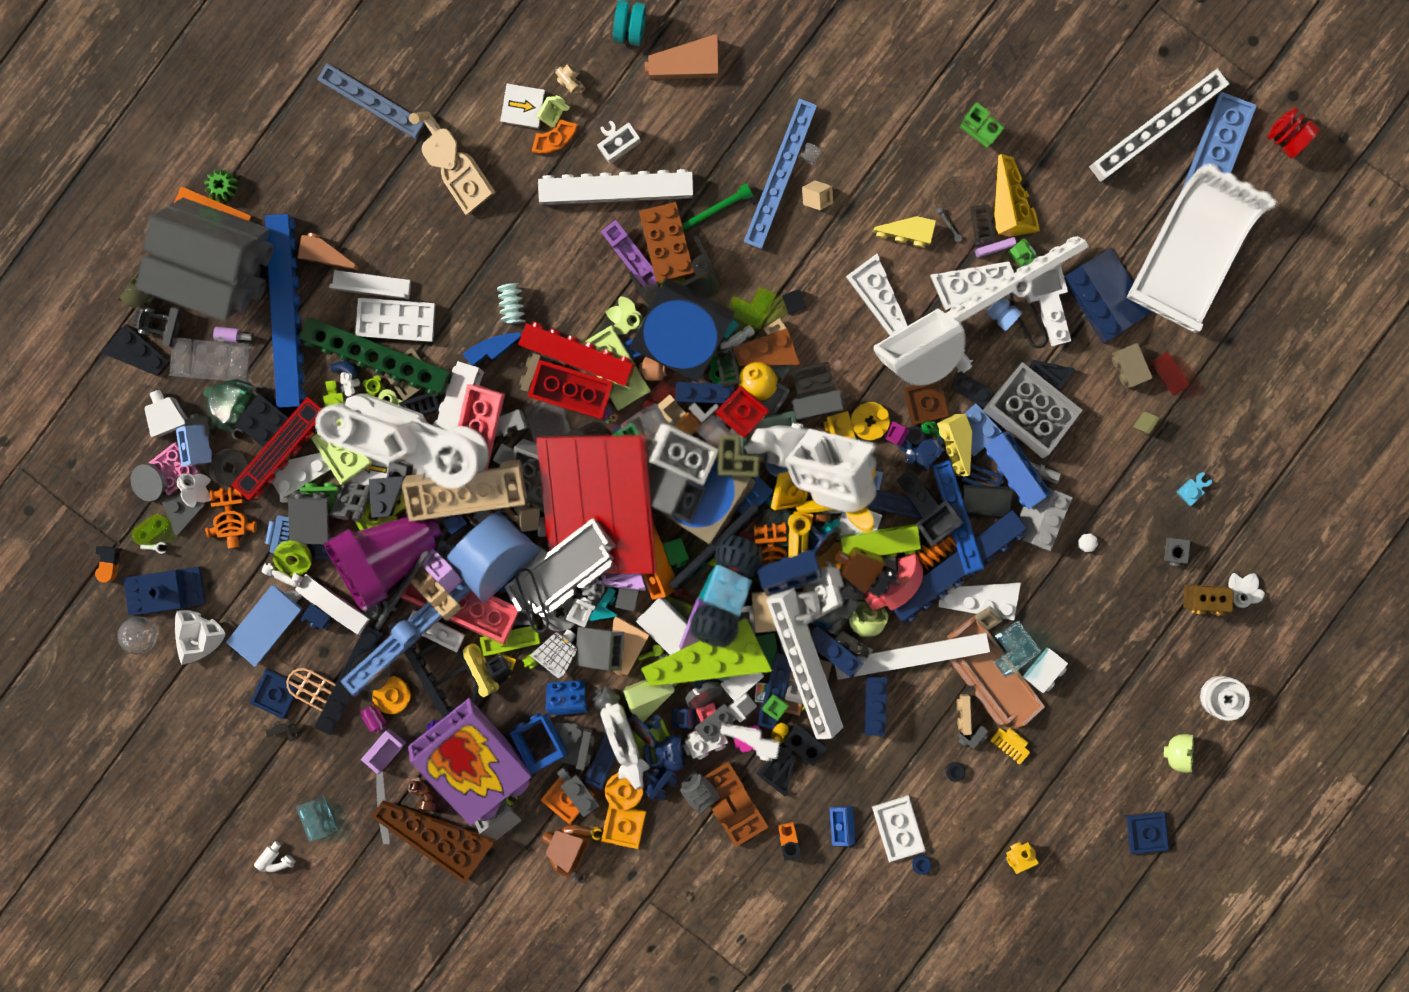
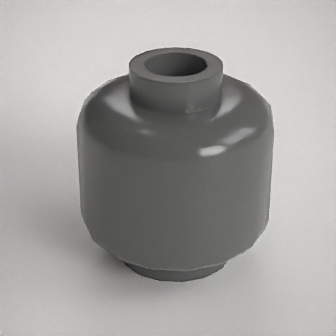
[591,686,621,712]

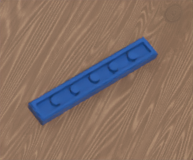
[932,460,984,575]

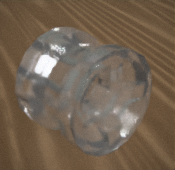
[799,143,823,166]

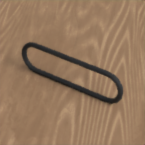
[1009,285,1047,348]
[515,568,549,633]

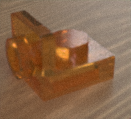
[672,412,701,436]

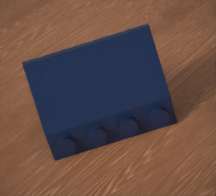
[1064,248,1151,343]

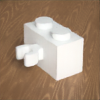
[597,121,641,164]

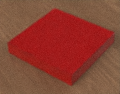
[715,386,770,439]

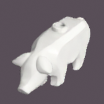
[742,423,818,467]
[600,703,650,790]

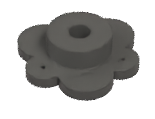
[559,723,582,744]

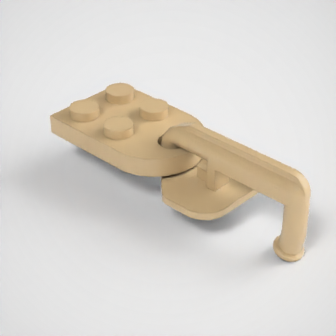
[409,111,496,215]

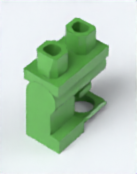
[960,102,1004,148]

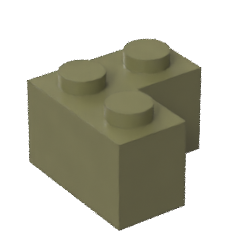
[718,435,758,476]

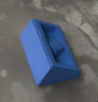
[829,806,855,846]

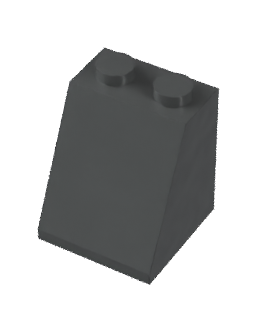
[648,464,707,524]

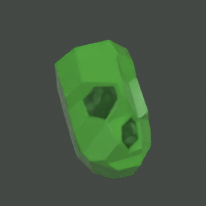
[1008,238,1038,267]

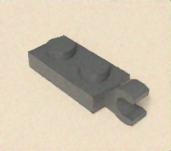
[557,767,599,817]

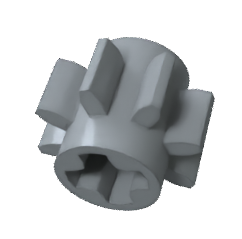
[581,577,605,600]

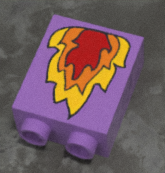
[408,698,531,826]

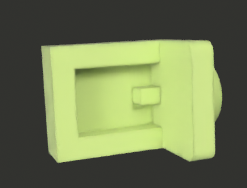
[536,96,570,127]

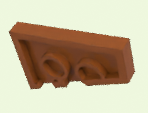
[733,328,800,366]

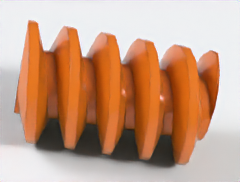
[916,536,957,571]

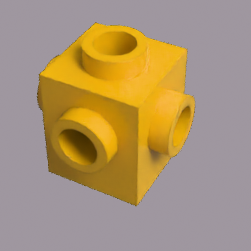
[1006,842,1039,874]

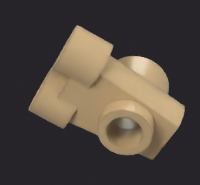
[555,63,585,95]

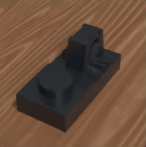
[951,372,994,408]

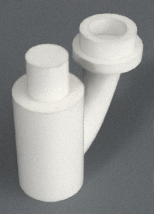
[254,841,295,872]

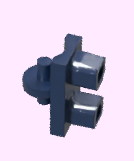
[644,767,678,801]

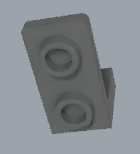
[695,704,736,742]

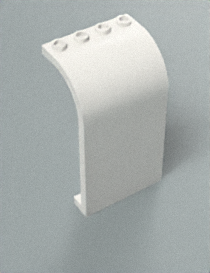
[1126,164,1276,333]

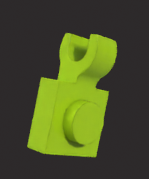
[323,381,345,408]

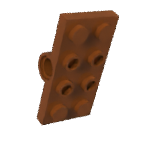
[639,202,694,284]
[704,761,769,847]

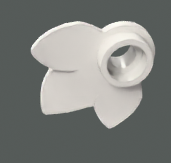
[177,473,211,508]
[1228,573,1265,608]

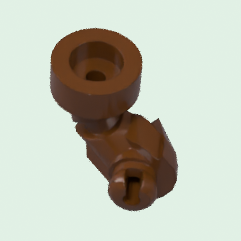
[408,777,438,812]

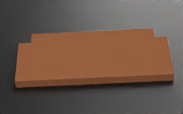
[947,616,1045,728]

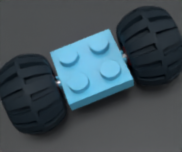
[690,536,763,648]

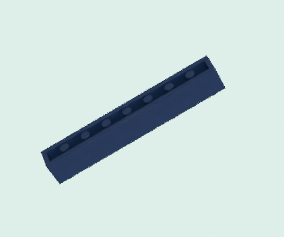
[894,510,1028,624]

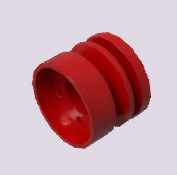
[1266,106,1320,159]

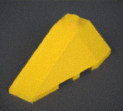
[995,154,1040,237]

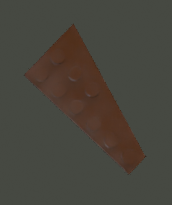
[371,800,496,884]

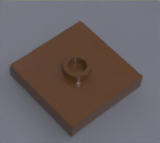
[903,380,950,426]

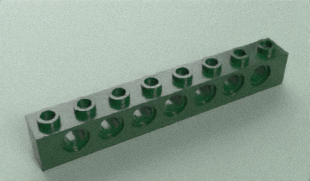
[299,317,452,397]

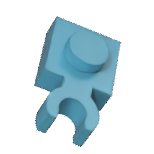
[1176,472,1212,506]

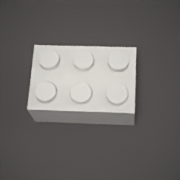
[646,424,719,485]

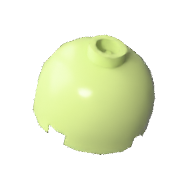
[849,600,889,637]
[1164,734,1193,773]

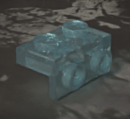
[296,796,337,842]

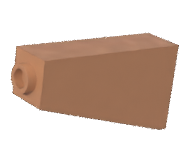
[645,35,718,79]

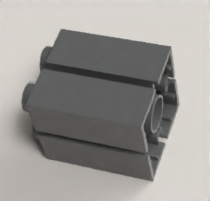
[136,198,274,321]

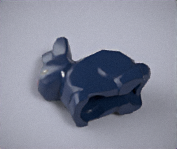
[898,436,945,472]

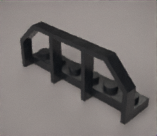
[388,610,479,718]

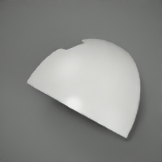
[175,610,225,665]

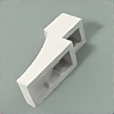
[721,723,779,761]

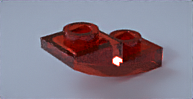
[1151,351,1190,396]

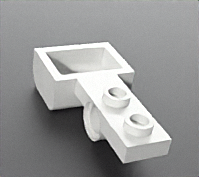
[1026,264,1071,347]

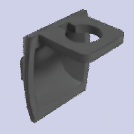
[680,770,720,814]

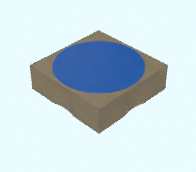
[651,456,756,545]

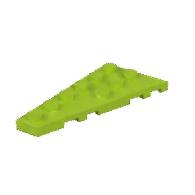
[641,618,772,686]

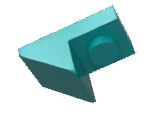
[588,587,619,621]

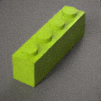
[839,524,921,557]

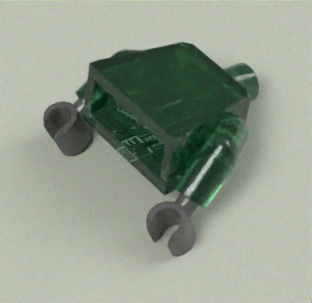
[204,379,265,440]

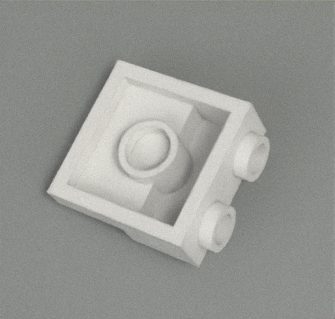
[803,566,843,619]

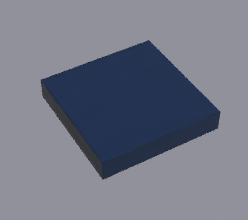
[249,668,301,720]
[1126,811,1169,855]

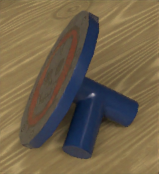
[808,525,841,558]
[628,714,661,747]

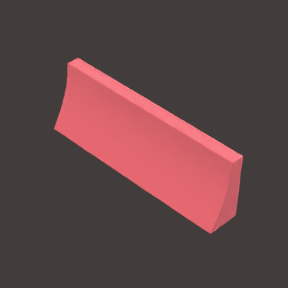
[458,384,505,470]
[400,582,519,646]

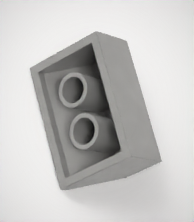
[1019,488,1073,551]

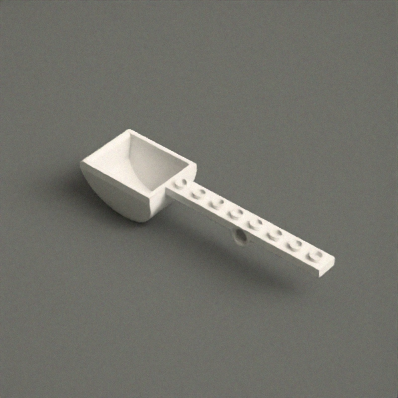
[874,236,1088,385]

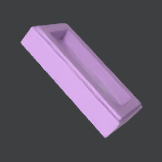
[975,237,1016,258]

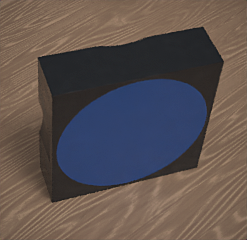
[629,276,735,383]

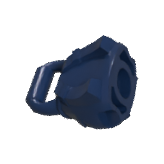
[643,734,685,772]

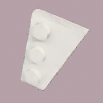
[273,453,331,499]

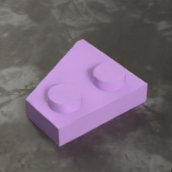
[601,573,646,591]

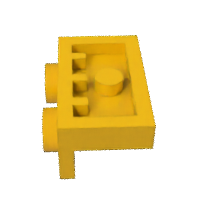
[823,411,856,440]

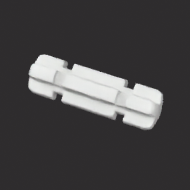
[720,325,755,353]

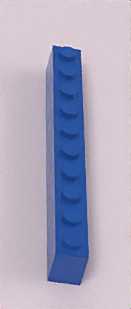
[265,214,306,408]

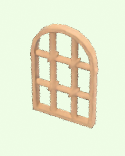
[286,668,335,711]

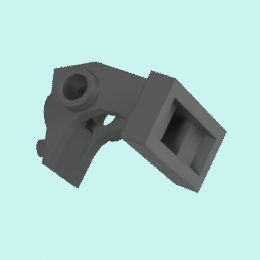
[132,307,184,348]

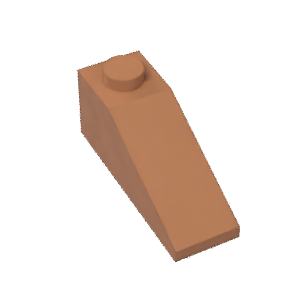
[298,233,359,270]

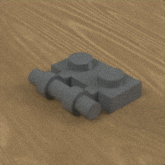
[329,482,370,522]

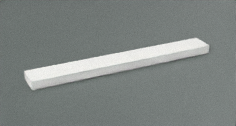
[835,633,990,680]

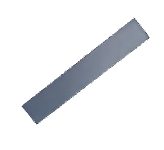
[317,63,425,139]

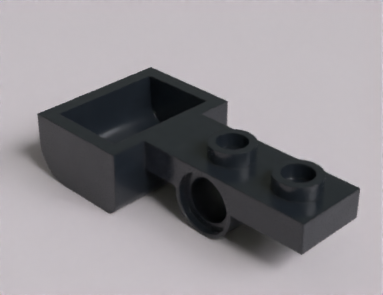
[896,469,965,548]

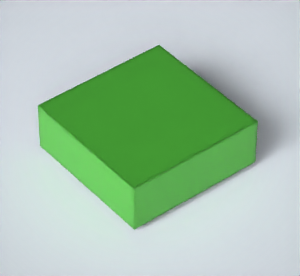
[762,693,789,721]

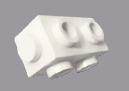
[683,730,728,759]

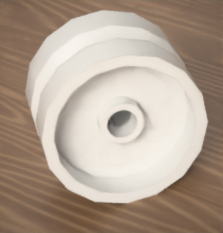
[1200,675,1250,721]

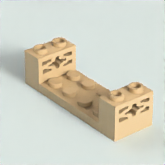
[402,459,527,521]

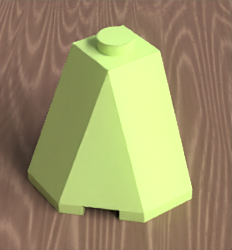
[624,680,677,722]

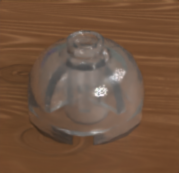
[117,616,159,655]

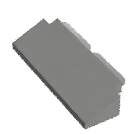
[505,518,616,617]

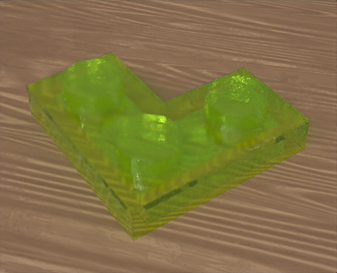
[728,286,777,330]

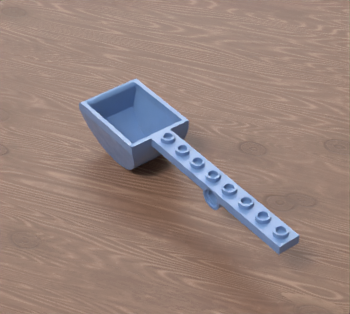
[341,510,541,696]

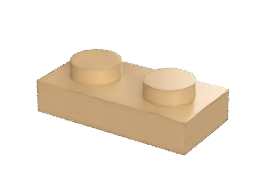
[957,694,972,735]

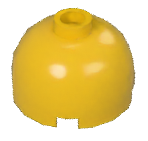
[739,362,778,401]

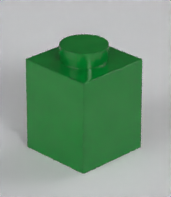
[663,537,689,568]

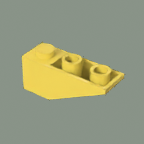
[872,216,936,248]
[937,414,972,476]

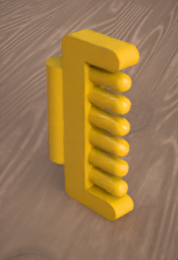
[990,728,1029,764]

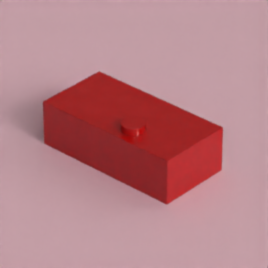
[528,360,614,420]

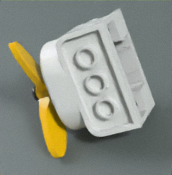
[785,429,876,532]

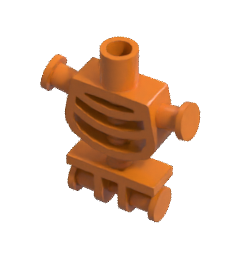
[205,487,257,548]
[753,522,788,567]

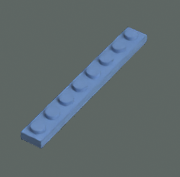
[744,99,817,249]

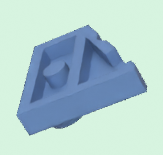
[964,404,1002,457]

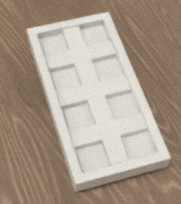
[356,298,436,342]

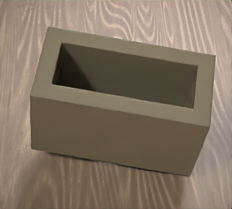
[1112,343,1152,388]

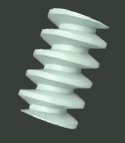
[497,283,526,324]

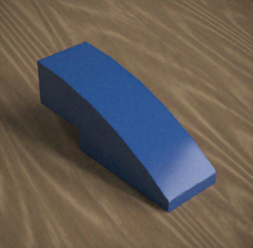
[463,332,522,366]

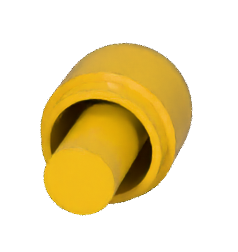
[771,723,789,743]

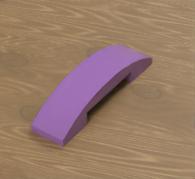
[601,220,659,293]

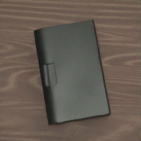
[962,485,1012,518]

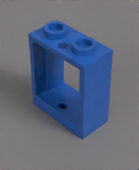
[509,713,568,774]

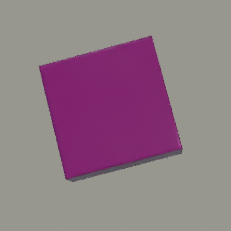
[884,421,910,447]

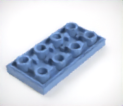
[226,584,303,667]

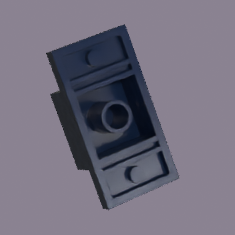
[123,566,206,615]

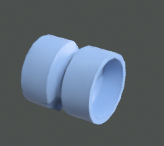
[985,297,1022,331]

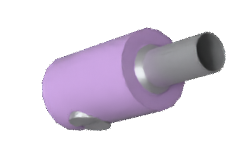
[213,326,252,343]

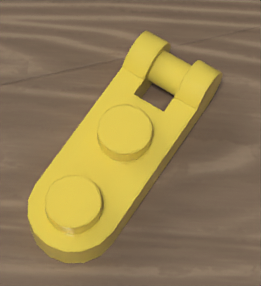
[463,643,499,697]

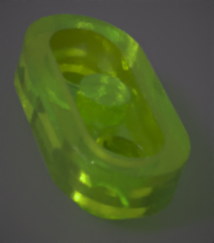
[132,514,168,545]

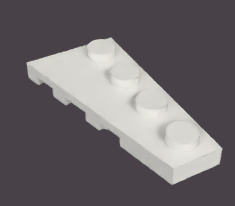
[846,254,907,336]
[930,262,1014,311]
[938,582,1021,620]

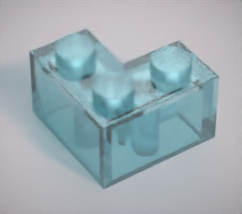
[994,620,1041,677]

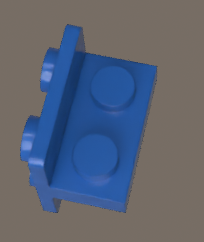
[546,680,587,715]

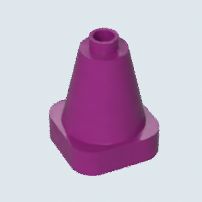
[324,517,442,610]

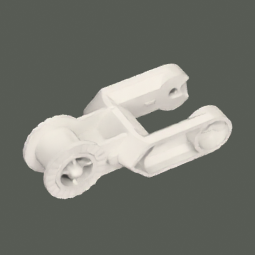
[316,393,489,488]

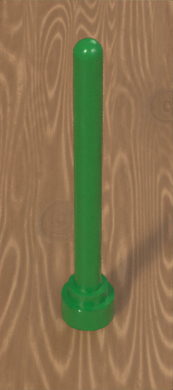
[682,183,754,232]

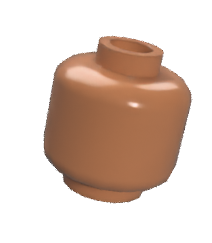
[639,357,669,381]

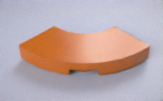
[532,119,578,154]

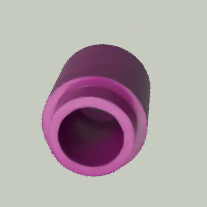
[361,704,387,733]

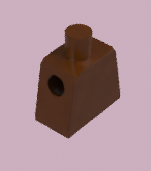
[835,547,885,594]

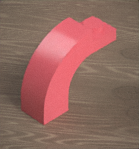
[864,553,923,611]

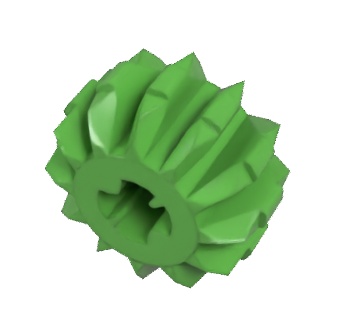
[204,169,238,202]

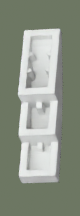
[295,574,370,635]

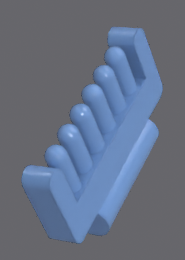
[265,515,289,553]

